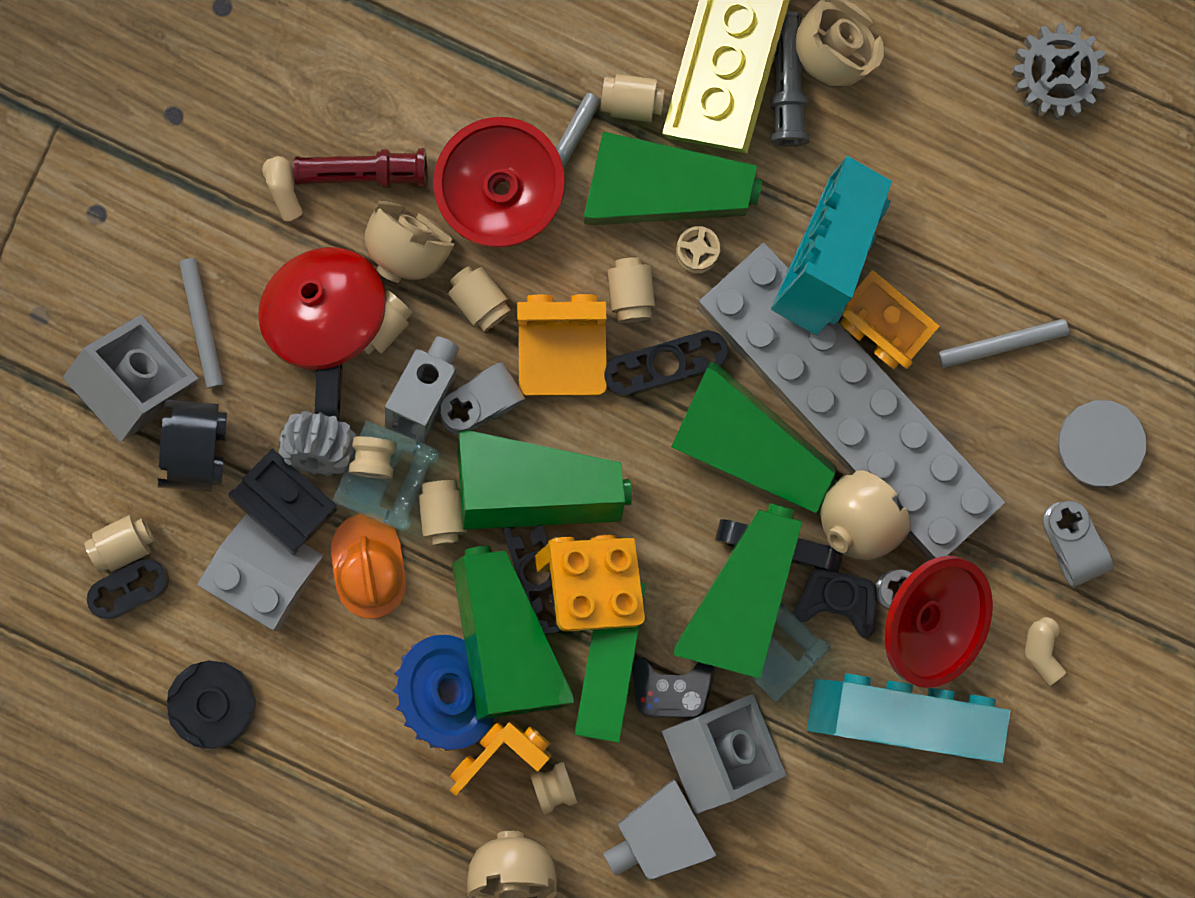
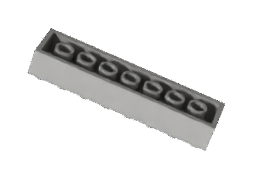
[697,242,1005,561]

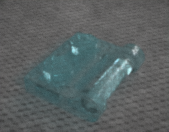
[332,420,440,533]
[748,603,831,702]

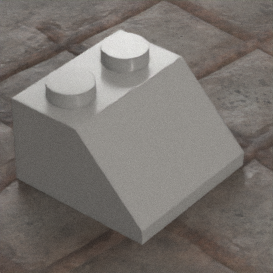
[62,315,199,442]
[197,513,324,631]
[661,694,787,814]

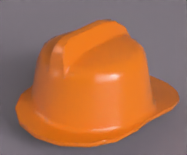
[331,514,406,619]

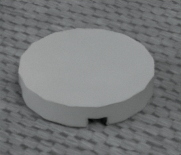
[1057,400,1146,487]

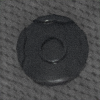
[167,660,256,749]

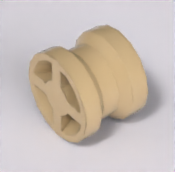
[676,226,720,274]
[349,437,397,479]
[530,762,578,815]

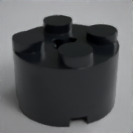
[158,399,227,492]

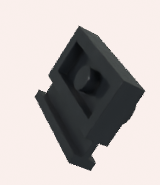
[228,448,338,556]

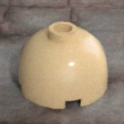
[796,0,884,87]
[365,201,455,283]
[820,470,911,561]
[467,831,557,898]

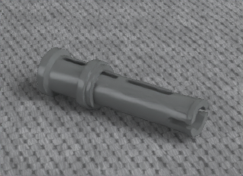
[770,11,810,147]

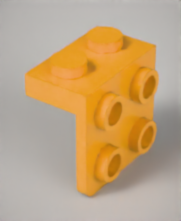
[839,269,940,370]
[517,294,607,396]
[535,535,645,631]
[449,720,552,796]

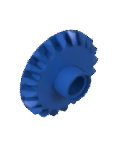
[393,635,494,751]

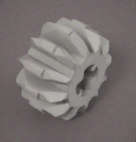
[279,411,356,476]

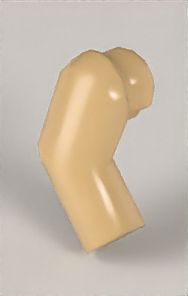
[262,156,303,221]
[1025,617,1066,686]

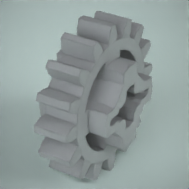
[1011,23,1109,120]

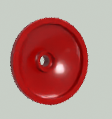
[433,117,565,248]
[258,247,387,370]
[885,556,993,688]

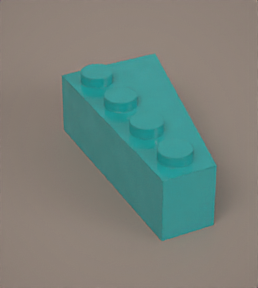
[770,156,892,335]
[806,673,1011,763]

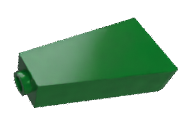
[584,132,763,225]
[671,361,838,513]
[457,430,632,530]
[673,503,802,678]
[452,546,574,720]
[574,582,646,743]

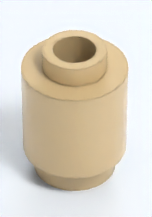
[600,74,665,122]
[607,257,655,323]
[448,265,511,332]
[363,289,413,355]
[419,480,467,546]
[84,514,154,573]

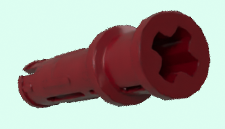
[294,148,428,188]

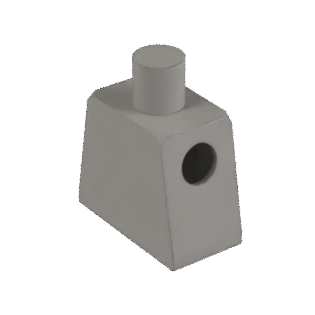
[385,336,459,446]
[603,779,716,880]

